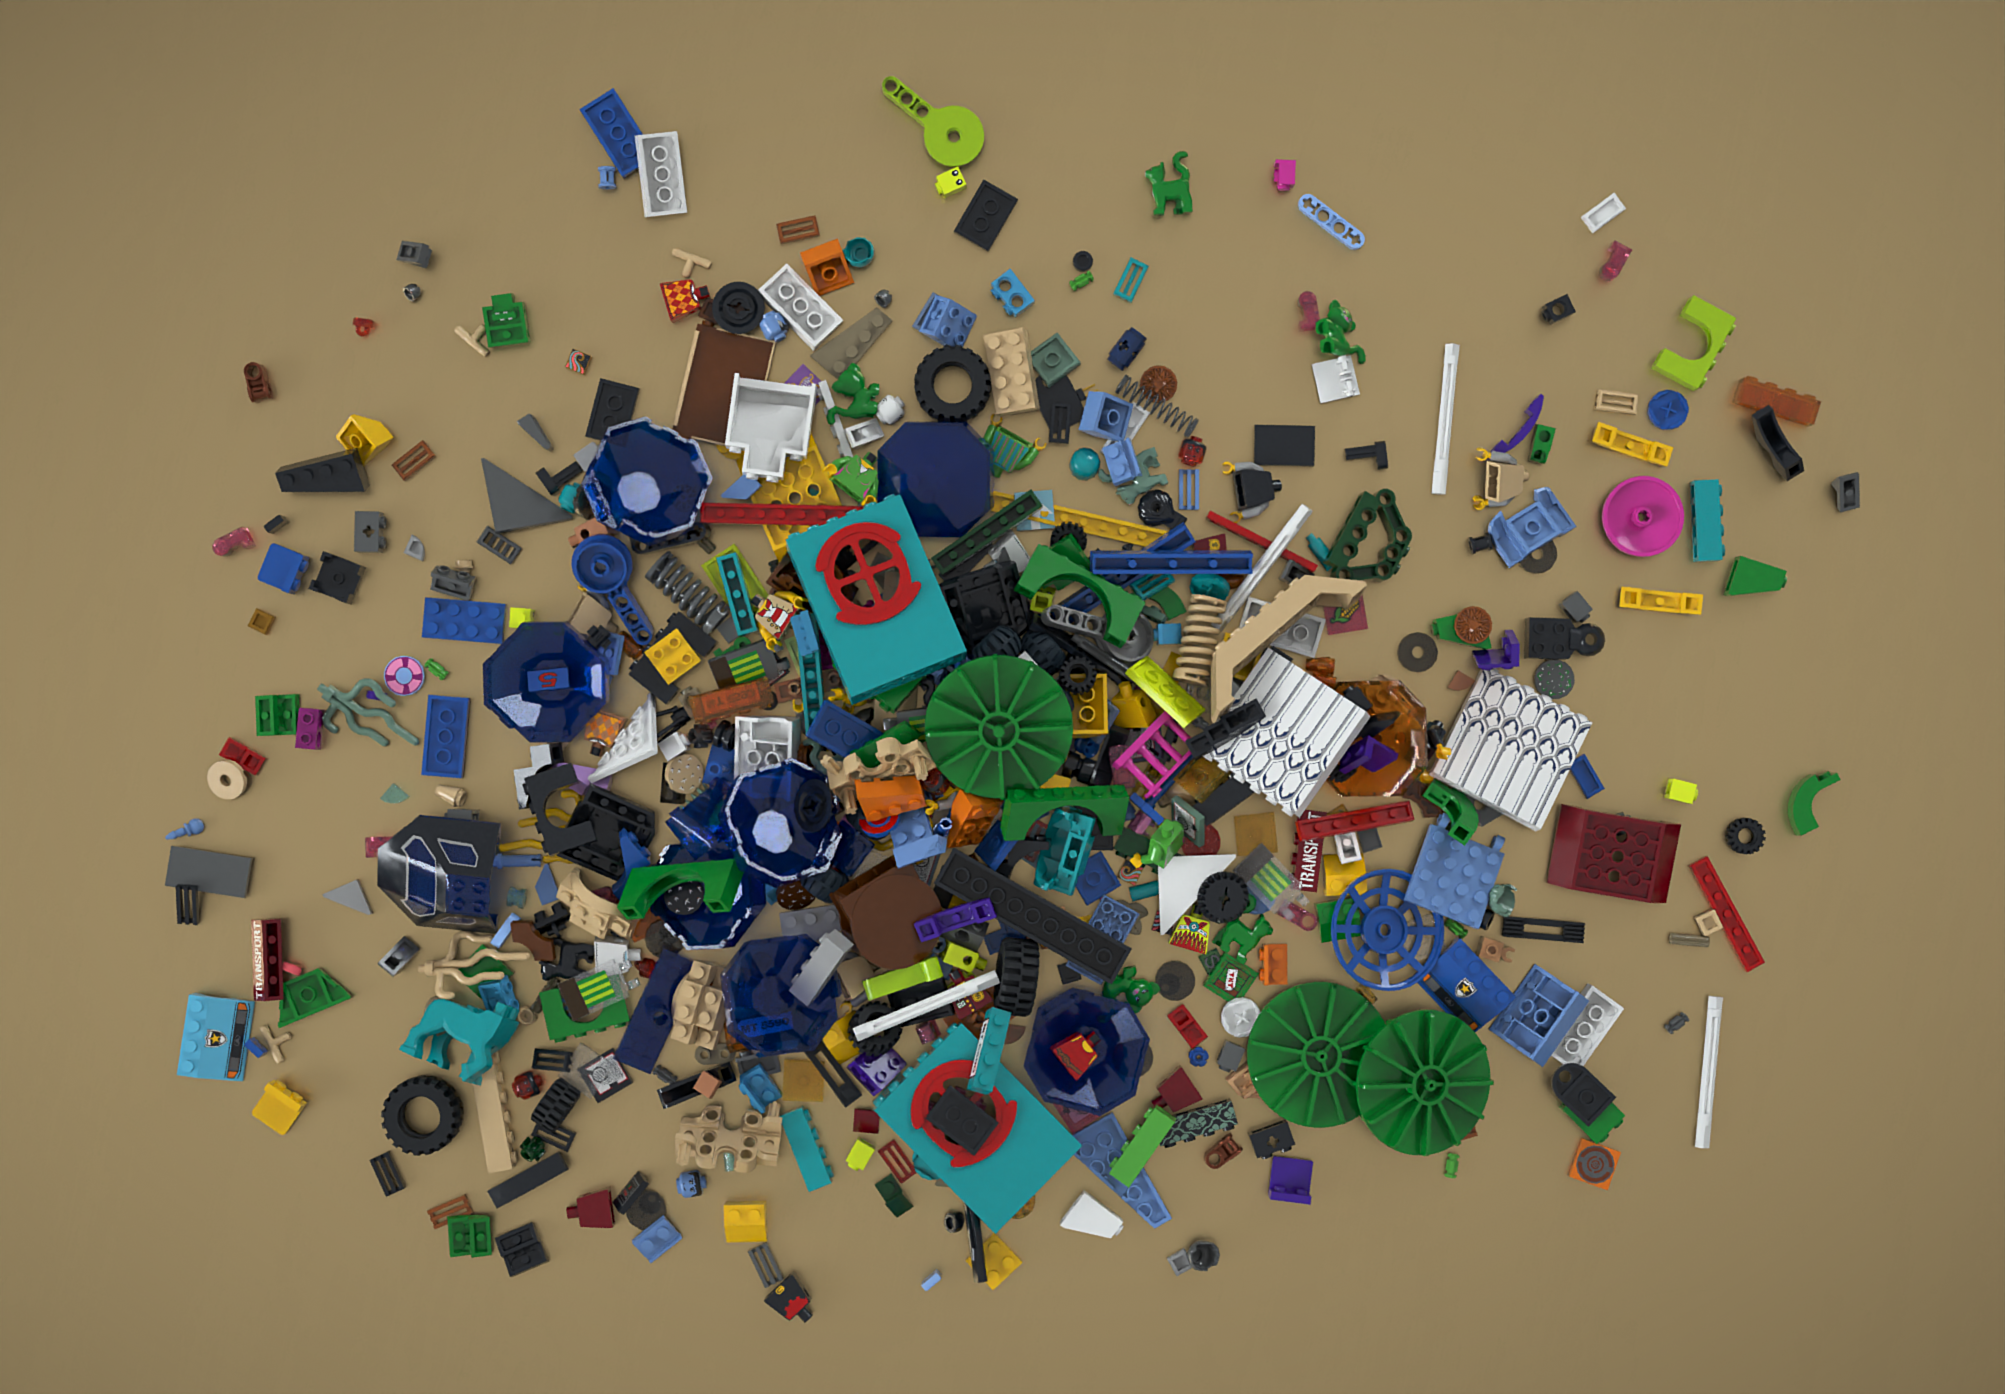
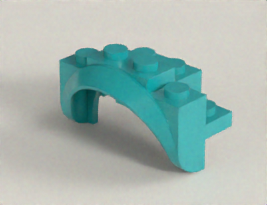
[1033,806,1096,896]

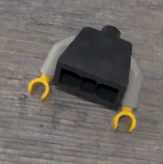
[1222,462,1282,523]

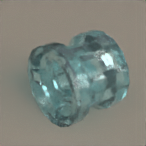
[507,887,527,909]

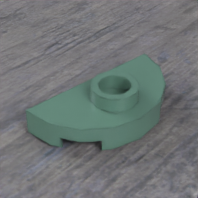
[1141,605,1168,624]

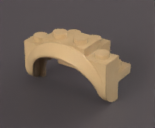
[556,867,640,941]
[671,960,739,1050]

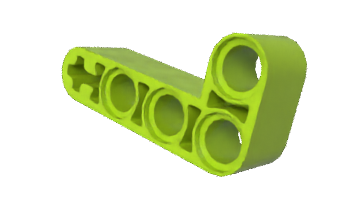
[862,955,943,1000]

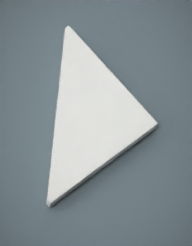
[588,692,658,783]
[1158,854,1236,935]

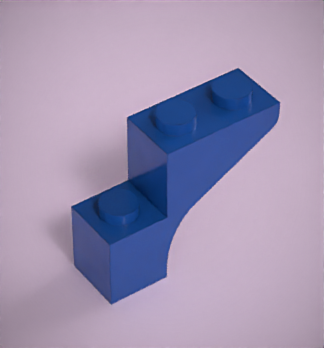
[612,828,651,900]

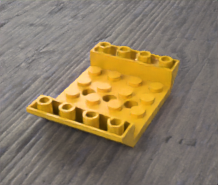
[736,433,842,562]

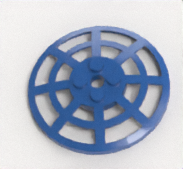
[1331,869,1445,991]

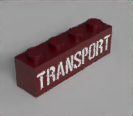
[1288,809,1327,893]
[251,918,284,1001]

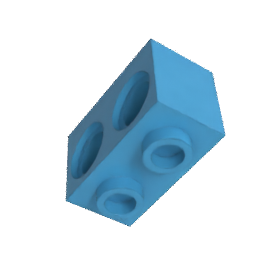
[990,269,1035,318]

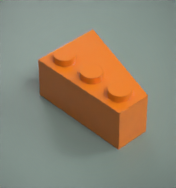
[854,775,927,822]

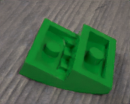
[255,694,300,736]
[458,944,514,999]
[447,1215,492,1258]

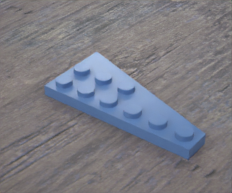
[1072,1112,1172,1229]

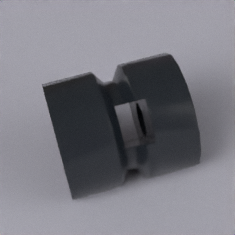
[1061,751,1096,785]

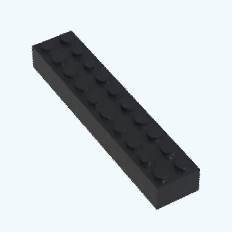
[1192,686,1373,826]
[934,848,1132,984]

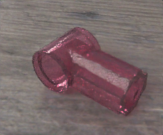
[1277,899,1317,931]

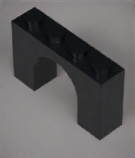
[629,612,719,705]
[522,763,598,857]

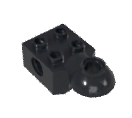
[1524,617,1605,660]

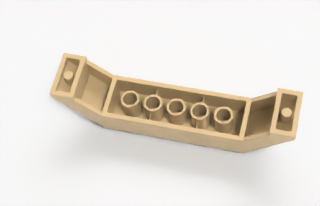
[1211,575,1367,723]

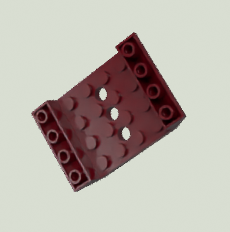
[1546,804,1681,903]

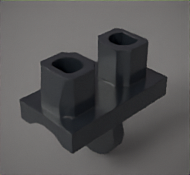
[534,902,571,938]

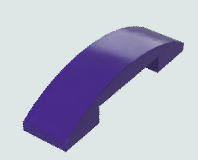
[1487,394,1544,460]
[914,898,997,942]

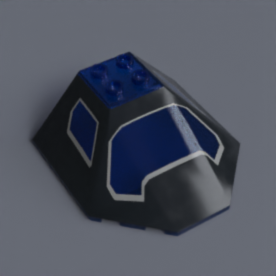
[377,815,501,934]

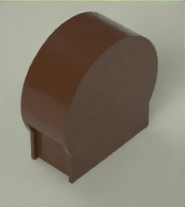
[829,855,942,969]

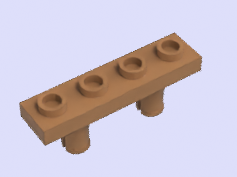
[774,669,844,703]

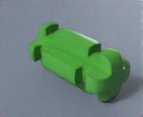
[1069,271,1094,291]
[424,658,449,680]
[1444,918,1468,939]
[1444,1153,1460,1178]

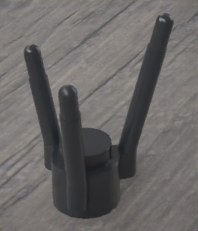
[656,706,691,745]

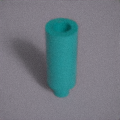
[1306,533,1331,571]
[1129,880,1159,902]

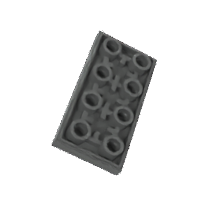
[165,846,253,898]

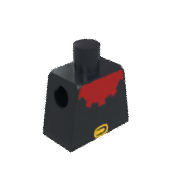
[764,1271,813,1323]

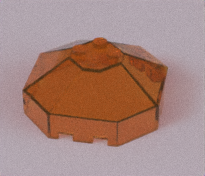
[1326,680,1428,797]

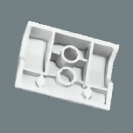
[734,716,801,801]

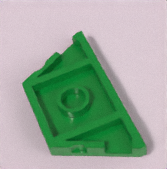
[278,968,352,1028]

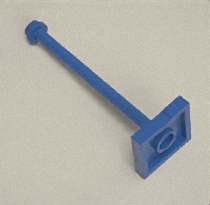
[702,744,735,791]
[1129,754,1195,825]

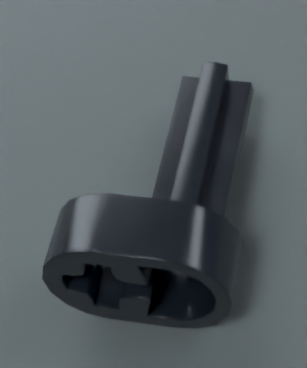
[1345,441,1388,470]
[535,461,583,496]

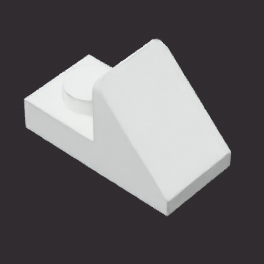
[844,418,884,449]
[1334,832,1362,864]

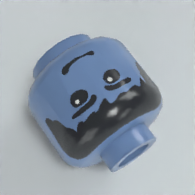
[759,311,789,342]
[676,1170,707,1198]

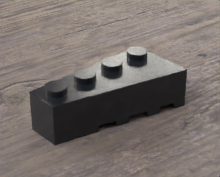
[275,448,370,492]

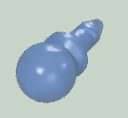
[165,819,204,840]

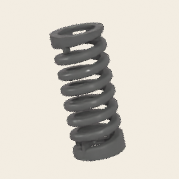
[645,551,731,635]

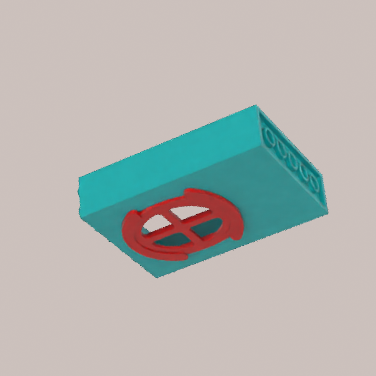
[785,494,967,705]
[873,1022,1082,1234]

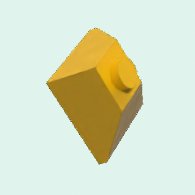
[336,414,393,466]
[819,1010,860,1064]

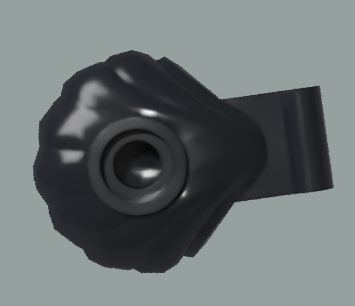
[1138,490,1188,530]

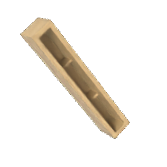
[467,1051,518,1173]

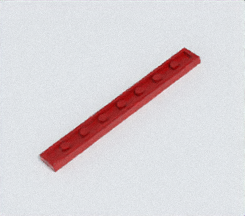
[700,502,863,526]

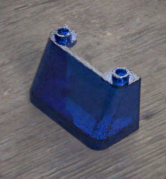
[665,777,763,860]

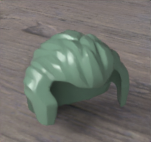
[1488,884,1517,917]

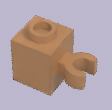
[1475,936,1515,963]

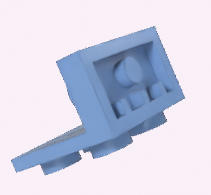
[919,295,977,348]

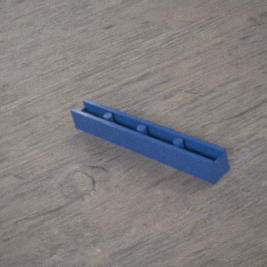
[1050,522,1196,624]
[1090,550,1253,574]

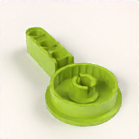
[882,76,984,167]

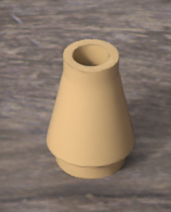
[435,784,467,807]

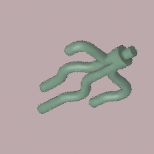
[317,678,419,746]

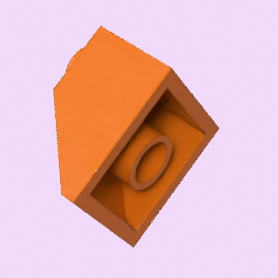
[800,238,854,296]

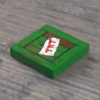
[1203,952,1259,1002]

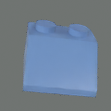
[1079,391,1134,442]

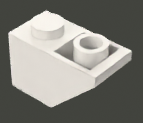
[658,732,691,761]

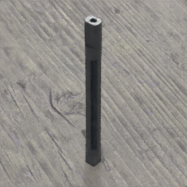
[956,1142,987,1283]

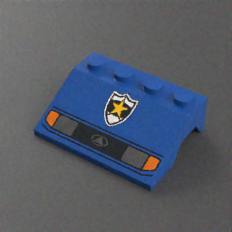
[1418,937,1516,1032]

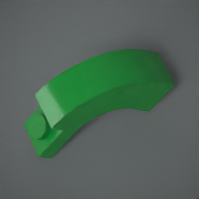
[1126,581,1187,621]
[1788,771,1841,836]
[1423,778,1479,846]

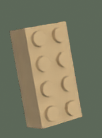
[984,328,1040,416]

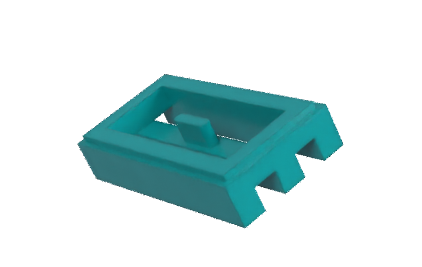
[1113,257,1149,303]
[1130,574,1175,601]

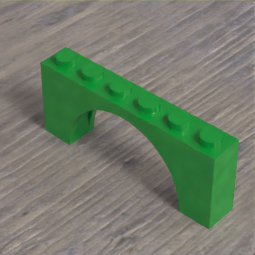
[1014,544,1146,648]
[1000,785,1130,841]
[617,859,744,920]

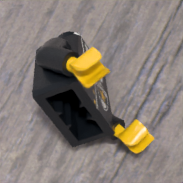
[1405,720,1451,783]

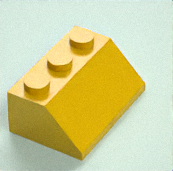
[1065,674,1108,738]

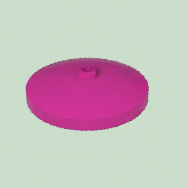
[1602,476,1684,557]

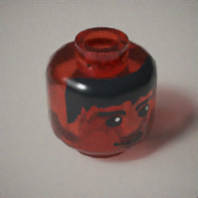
[1178,436,1207,467]
[920,767,950,796]
[512,1070,544,1100]

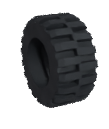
[914,345,991,424]
[993,937,1040,1017]
[381,1075,463,1156]

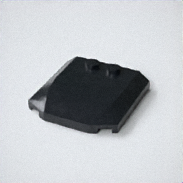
[939,561,1030,654]
[557,783,655,881]

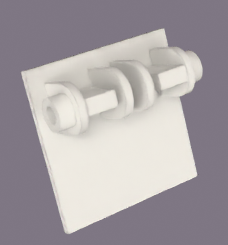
[1312,355,1360,403]

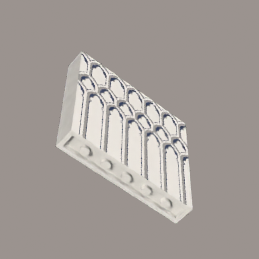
[1203,648,1371,818]
[1428,668,1592,831]

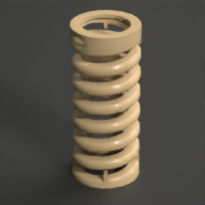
[1172,594,1227,687]

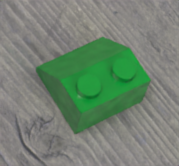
[1314,897,1361,943]

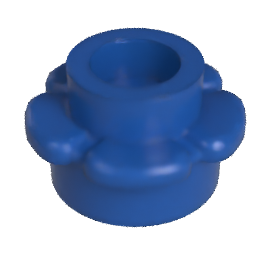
[1189,1047,1209,1067]

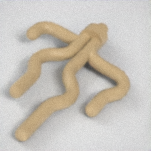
[418,931,530,1000]

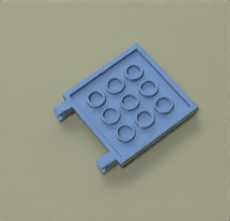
[1404,813,1505,929]

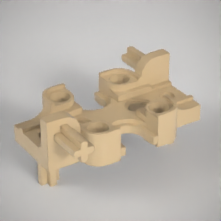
[820,737,938,815]
[675,1101,782,1173]

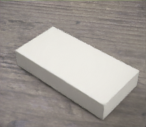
[1581,193,1626,233]

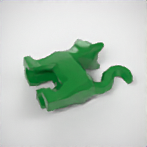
[1145,151,1193,216]
[1212,893,1273,964]

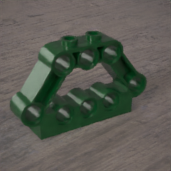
[1323,489,1412,582]

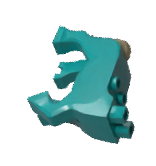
[399,996,520,1086]

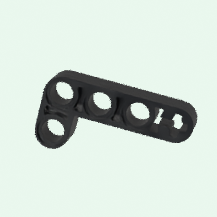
[627,516,711,554]

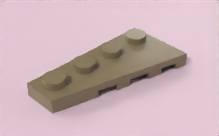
[810,307,892,380]

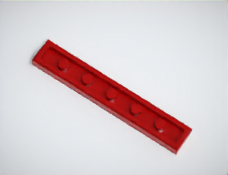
[1206,511,1318,572]
[1295,800,1415,842]
[1688,856,1765,972]

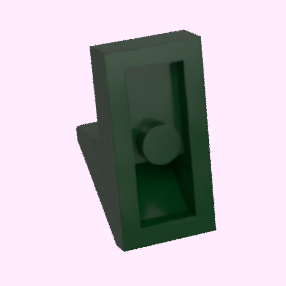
[875,1173,914,1218]

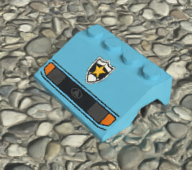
[177,993,255,1081]

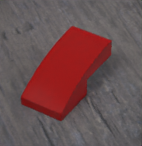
[219,737,266,775]
[1167,1004,1208,1049]

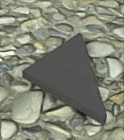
[481,458,573,534]

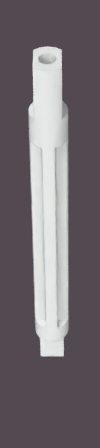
[1432,343,1460,495]
[1211,504,1313,632]
[853,970,1000,1041]
[1695,996,1723,1148]

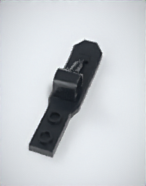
[1028,613,1132,687]

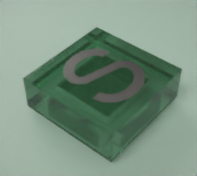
[1198,947,1221,975]

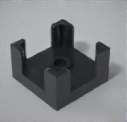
[308,551,366,605]

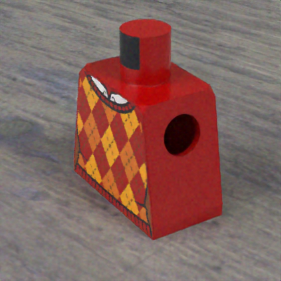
[660,280,710,323]

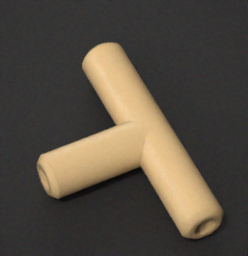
[672,248,712,278]
[455,324,489,357]
[260,1025,291,1064]

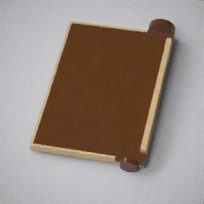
[670,320,776,446]

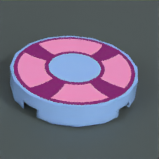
[384,656,425,696]

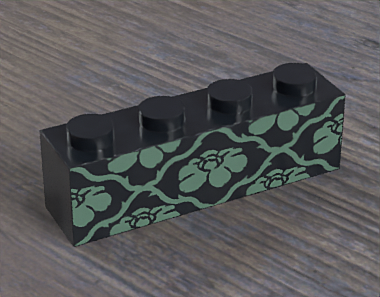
[1160,1098,1238,1148]

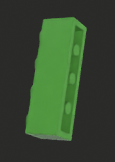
[1109,1105,1177,1188]

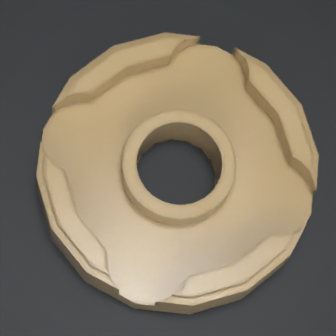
[207,759,247,800]

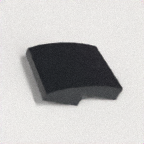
[495,1222,549,1277]

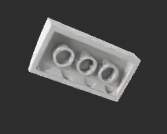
[635,131,687,217]
[758,264,843,351]
[1239,596,1326,658]
[1551,983,1624,1066]

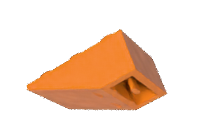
[947,789,1004,848]

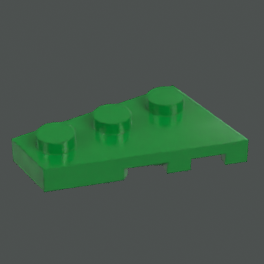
[850,720,921,768]

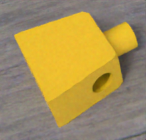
[1111,681,1158,728]

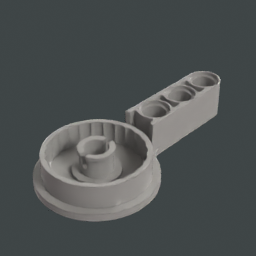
[1041,605,1154,667]

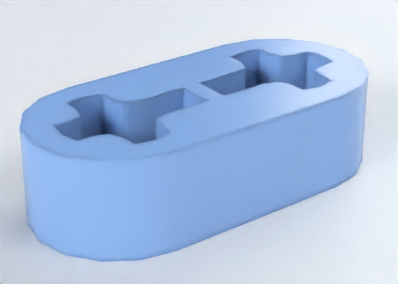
[491,913,521,949]

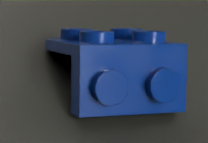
[258,543,310,595]

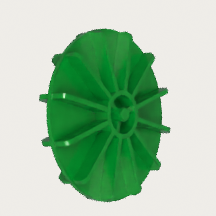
[925,654,1073,800]
[1247,982,1385,1128]
[1353,1009,1494,1156]

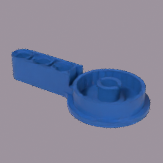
[571,534,654,645]

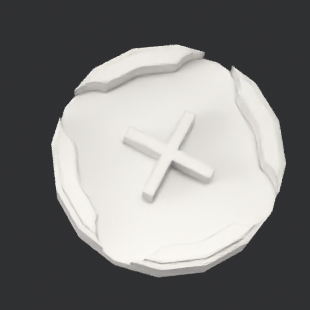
[1221,997,1260,1038]

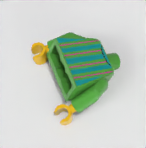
[983,414,1046,478]

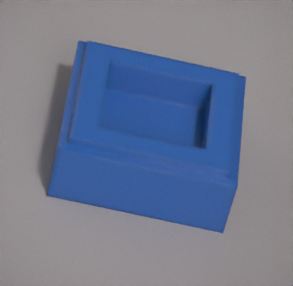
[244,1037,269,1058]

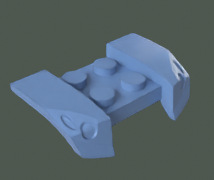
[1488,487,1576,568]
[890,785,947,869]

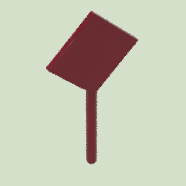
[853,1109,880,1134]

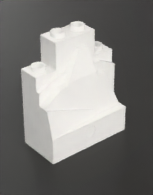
[725,373,817,483]

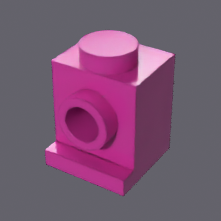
[1274,159,1296,191]

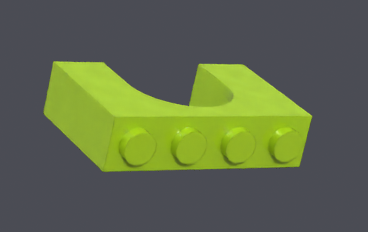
[1651,295,1736,391]

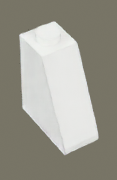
[1060,1190,1124,1238]

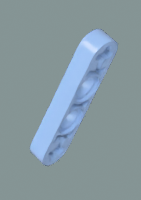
[1298,194,1365,250]

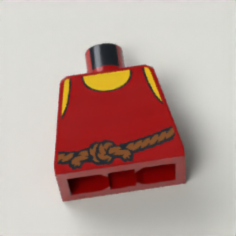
[1050,1031,1101,1080]

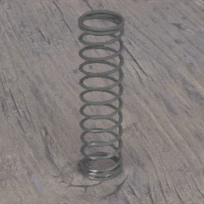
[1115,374,1199,438]

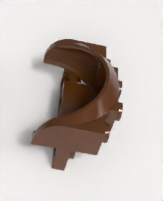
[766,551,859,613]

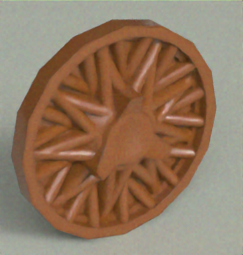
[1140,365,1178,403]
[1454,606,1492,644]

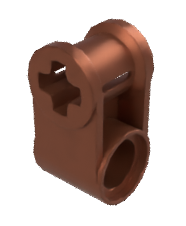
[244,362,273,403]
[1204,1133,1243,1169]

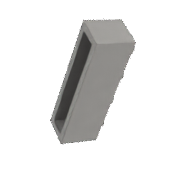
[789,929,854,1006]

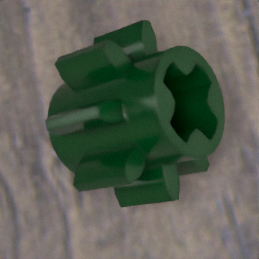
[520,1137,546,1162]

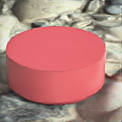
[282,961,302,976]

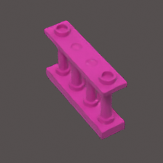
[1112,711,1191,799]

